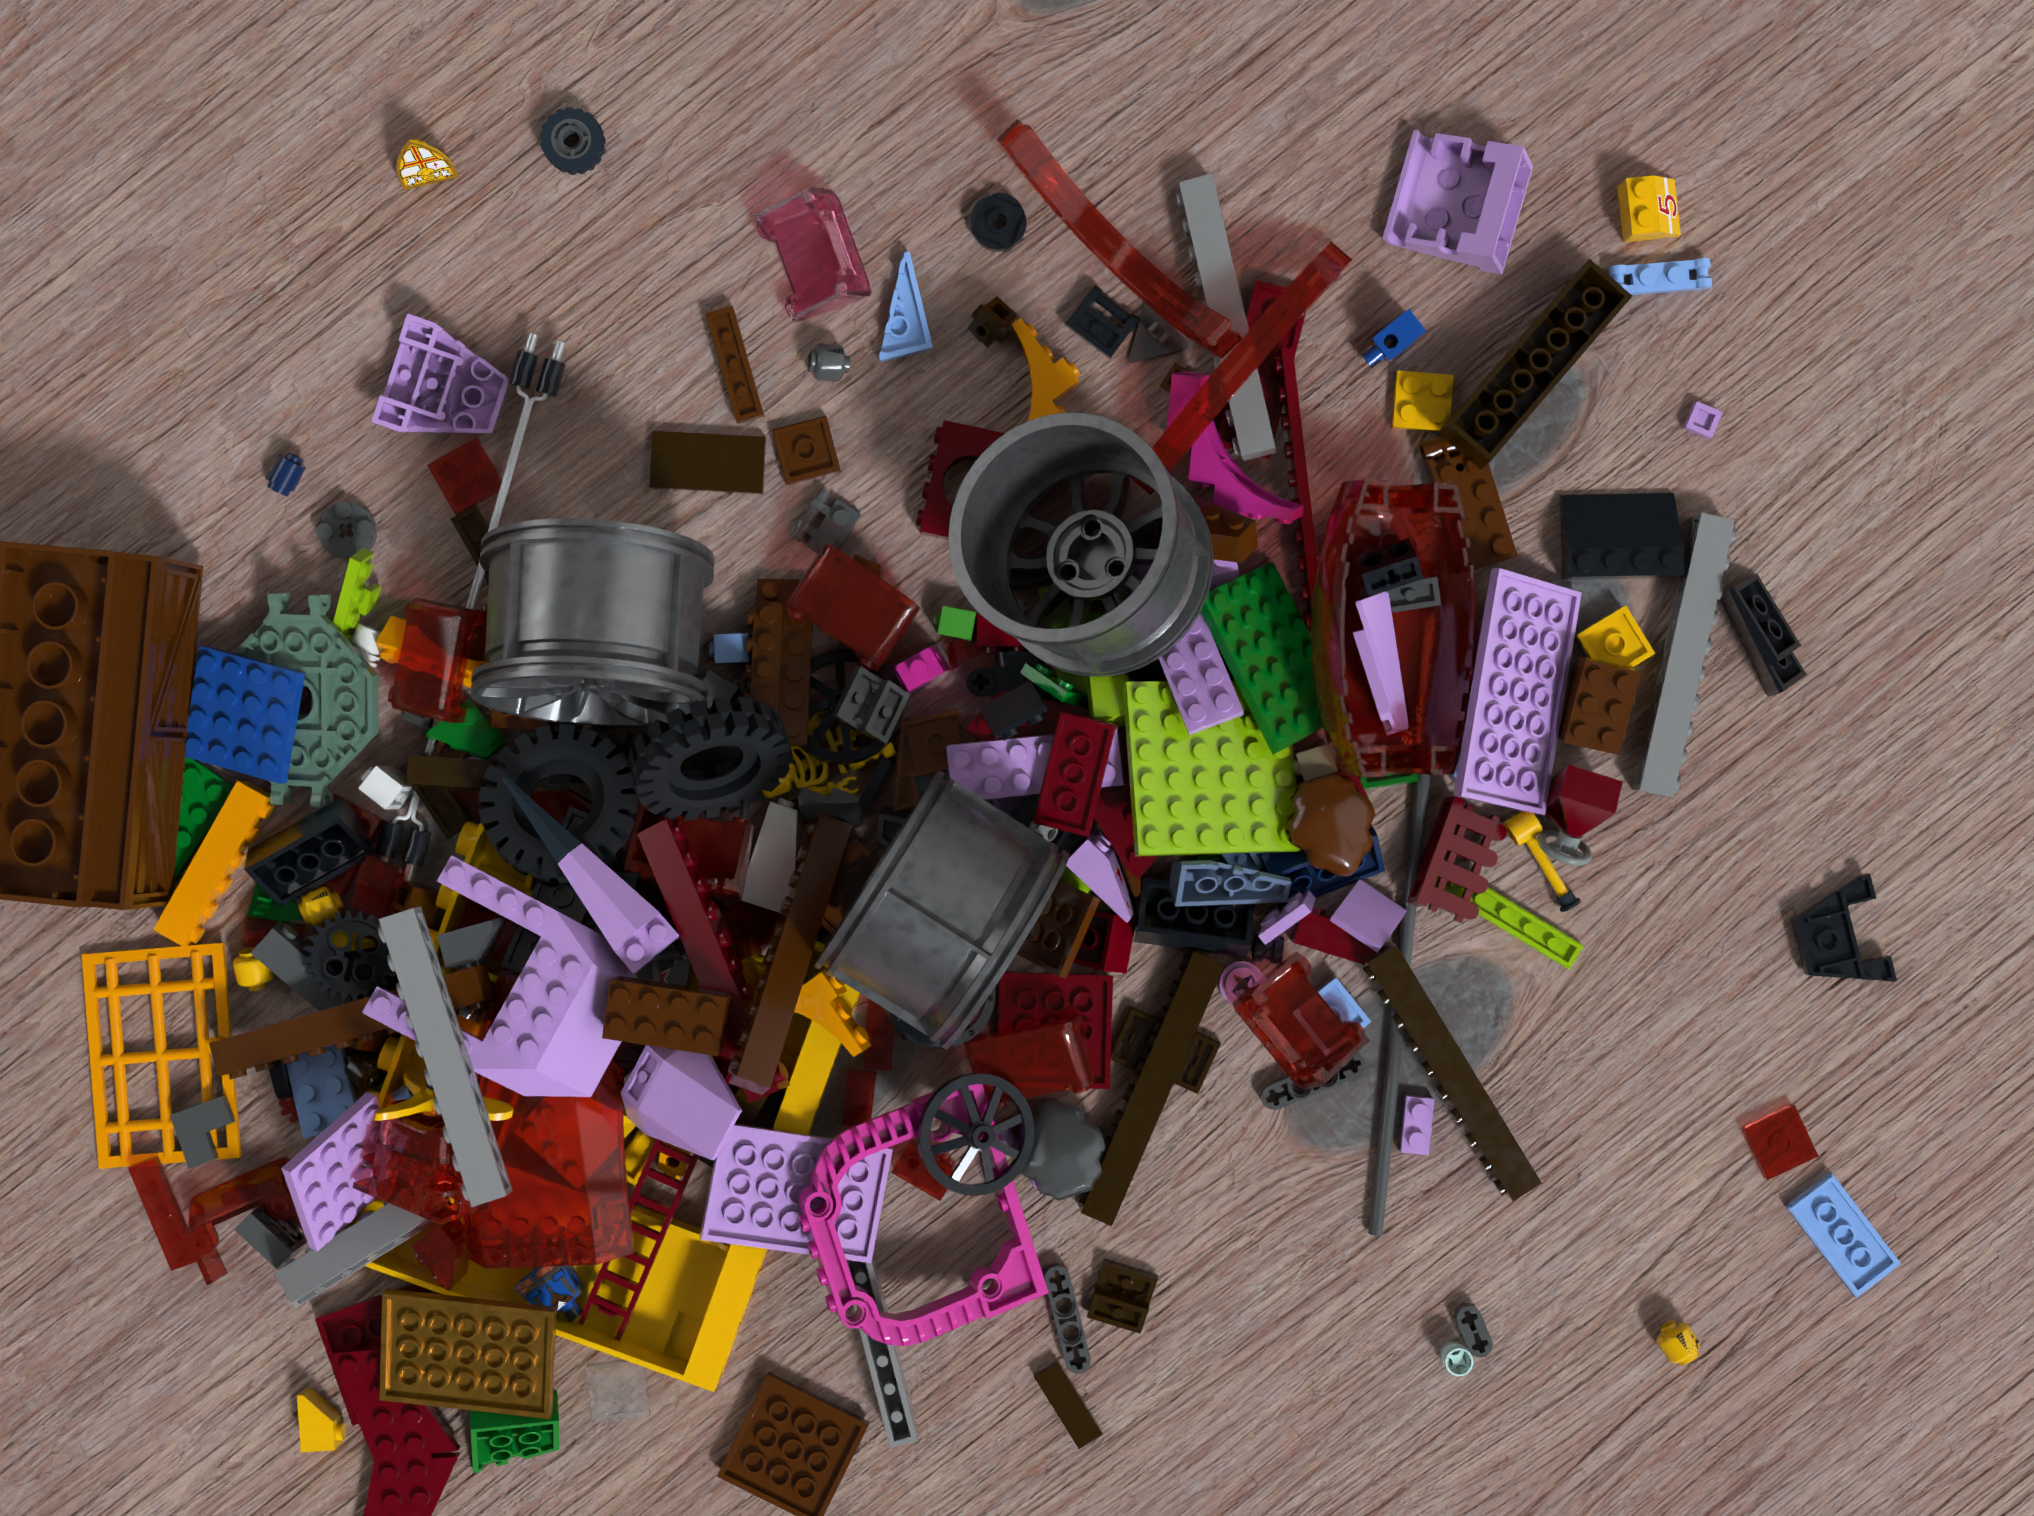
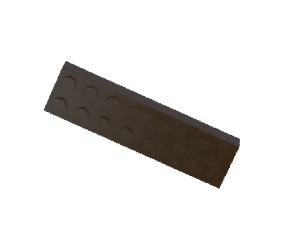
[1438,259,1632,470]

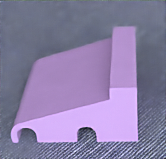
[1383,130,1533,275]

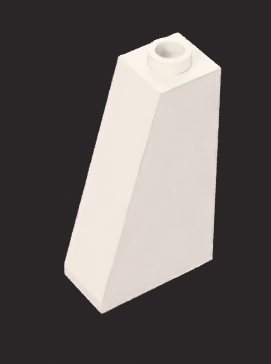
[738,798,800,914]

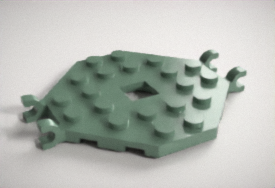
[236,593,379,808]

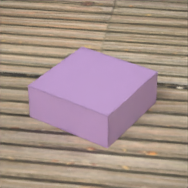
[1683,401,1723,440]

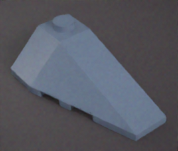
[1169,860,1291,906]

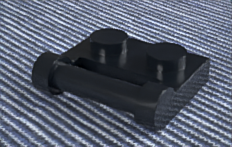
[1065,285,1141,359]

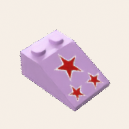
[1066,829,1136,923]

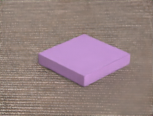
[1330,879,1407,953]

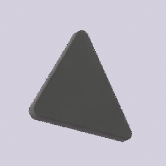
[1129,303,1189,363]

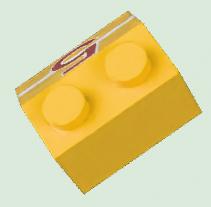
[1617,175,1681,243]

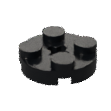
[970,193,1027,252]

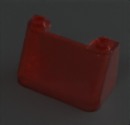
[784,543,920,672]
[388,597,487,723]
[624,803,754,900]
[1233,952,1370,1089]
[964,1014,1096,1109]

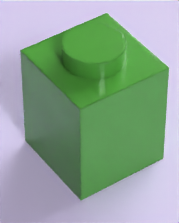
[933,606,977,641]

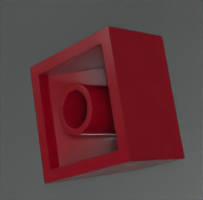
[1073,909,1137,974]

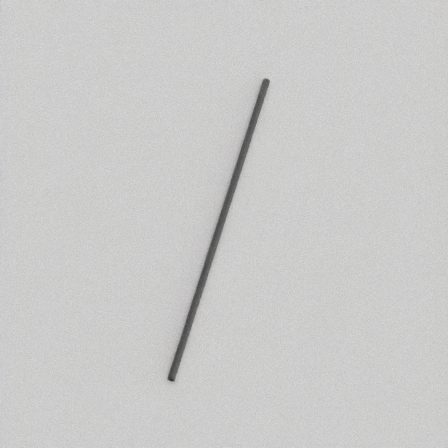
[1368,560,1453,1236]

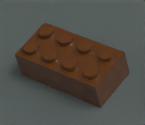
[602,976,734,1056]

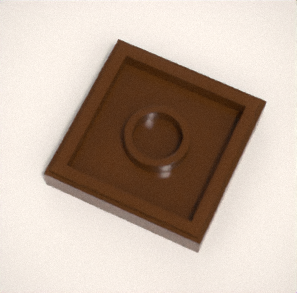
[772,416,841,485]

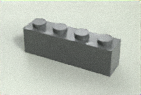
[251,921,363,1011]

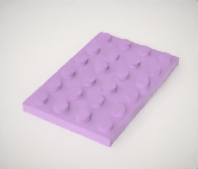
[700,1124,893,1263]

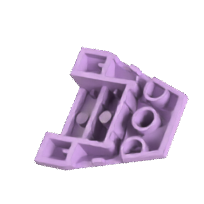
[371,313,509,434]

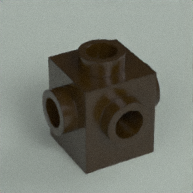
[967,296,1018,348]

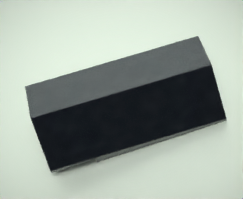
[1720,573,1807,697]

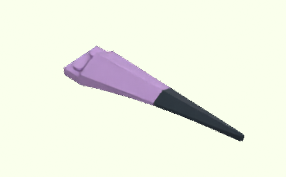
[502,775,680,975]

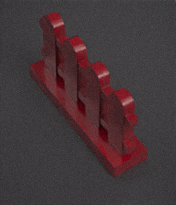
[1407,796,1507,923]

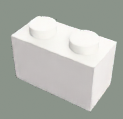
[358,766,414,810]

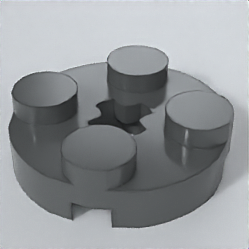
[316,502,377,559]

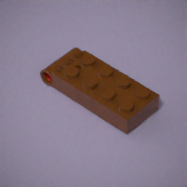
[1419,435,1518,575]

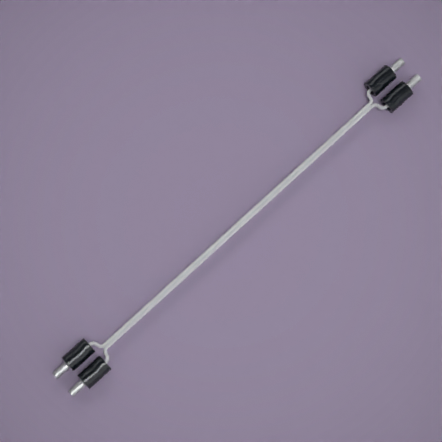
[375,333,566,882]

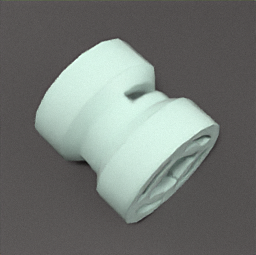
[1440,1341,1473,1376]

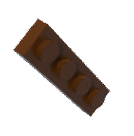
[705,306,765,424]

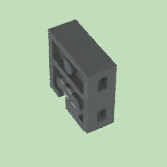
[235,1202,308,1269]

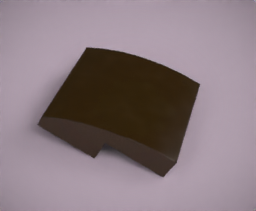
[1087,1258,1158,1334]

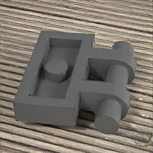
[790,489,862,562]

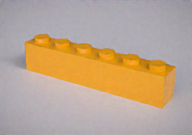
[153,781,274,946]

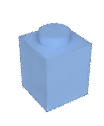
[709,633,752,664]

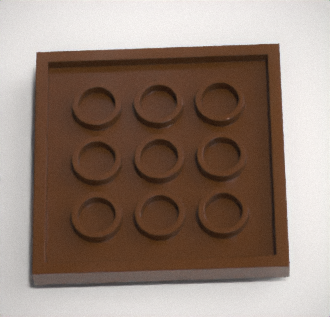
[717,1372,869,1516]

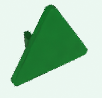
[244,883,303,932]

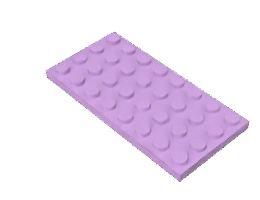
[1453,568,1582,815]

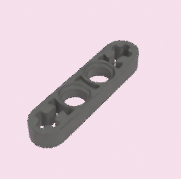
[1260,1051,1366,1110]
[1044,1263,1091,1374]

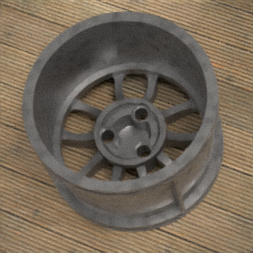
[949,412,1214,677]
[470,518,715,726]
[814,771,1069,1049]

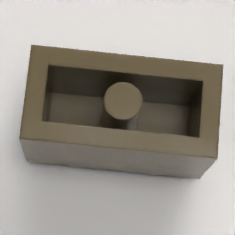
[1292,744,1338,781]

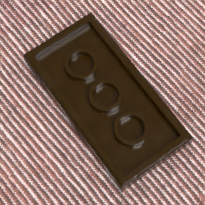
[649,431,766,494]

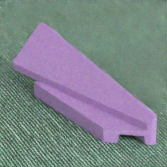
[1353,591,1409,735]

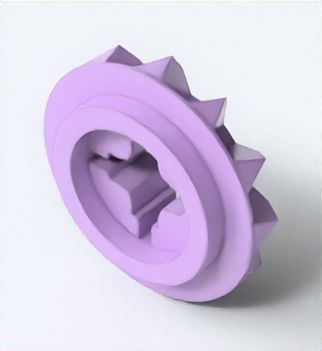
[1219,961,1265,1007]

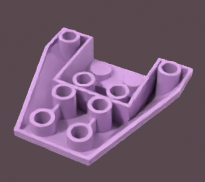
[621,1045,742,1160]

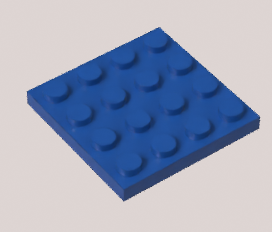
[185,645,305,784]

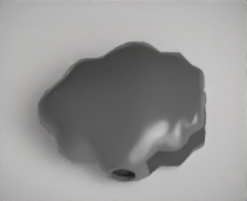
[1019,1098,1105,1201]

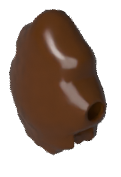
[1285,773,1375,876]

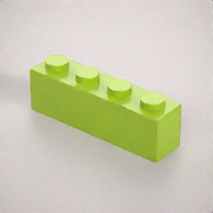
[1085,612,1129,727]

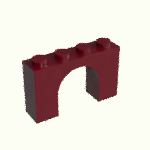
[916,420,1005,540]

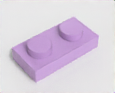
[1399,1095,1435,1155]

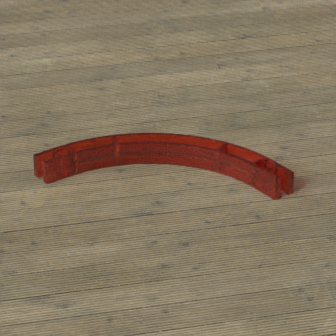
[996,119,1243,359]
[1131,241,1353,495]

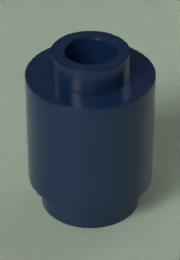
[267,452,306,497]

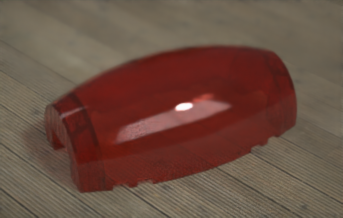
[1310,479,1477,777]

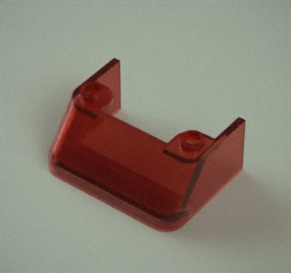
[188,1157,306,1285]

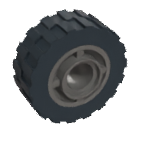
[540,107,606,175]

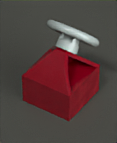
[1537,764,1623,866]

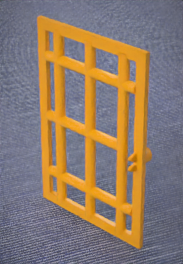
[81,942,242,1169]

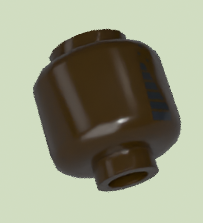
[344,1049,387,1090]

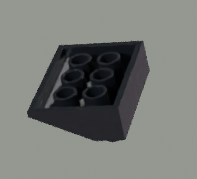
[1560,493,1684,580]

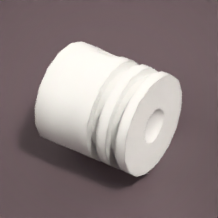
[350,623,381,667]

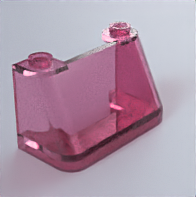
[754,186,872,322]

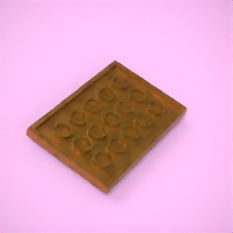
[379,1289,557,1419]

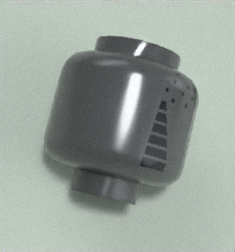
[808,343,850,382]

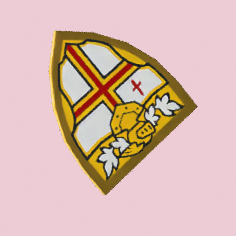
[396,139,459,190]

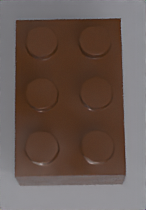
[1558,656,1642,755]

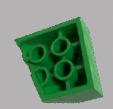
[470,1390,559,1473]

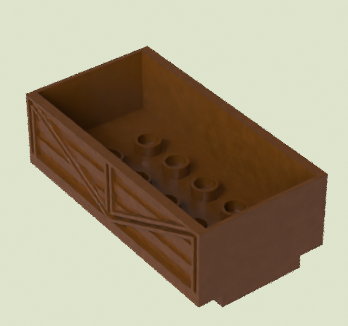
[0,541,204,910]

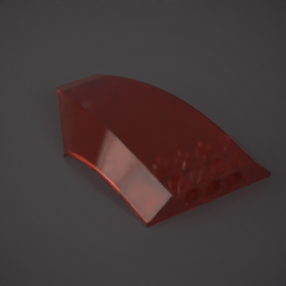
[458,969,635,1269]

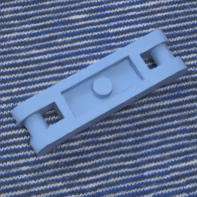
[1608,258,1712,295]

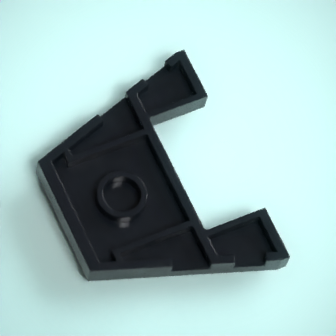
[1791,873,1897,982]

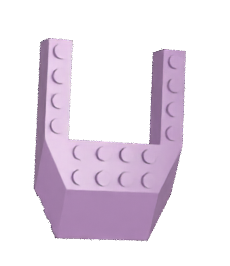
[362,855,637,1097]

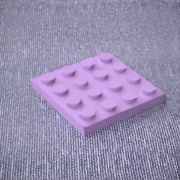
[282,1092,400,1252]

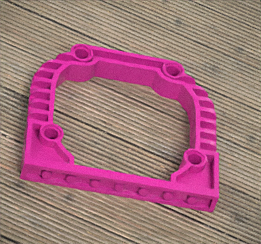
[798,1084,1049,1346]

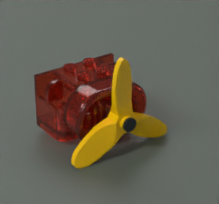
[353,1070,513,1225]

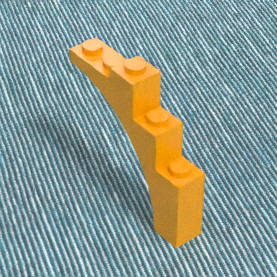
[1011,318,1080,421]
[741,959,871,1057]

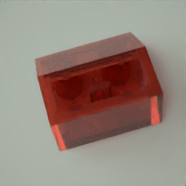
[411,1212,470,1291]

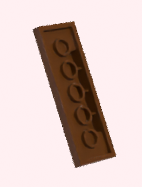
[744,579,814,747]

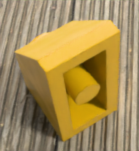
[297,1388,346,1453]

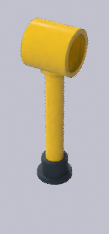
[1503,811,1581,912]

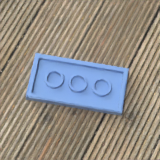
[1785,1172,1901,1298]

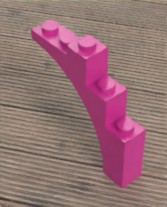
[1165,371,1304,524]

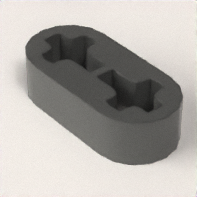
[1454,1303,1493,1358]

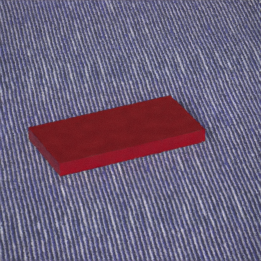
[1033,710,1117,837]

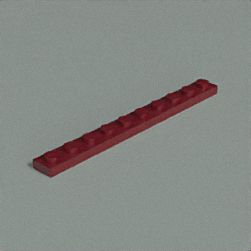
[1274,347,1326,634]

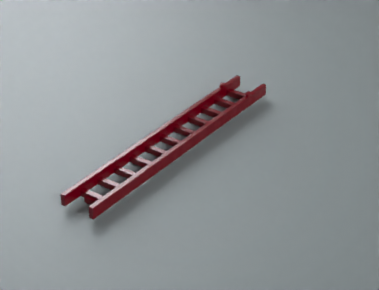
[578,1049,732,1342]

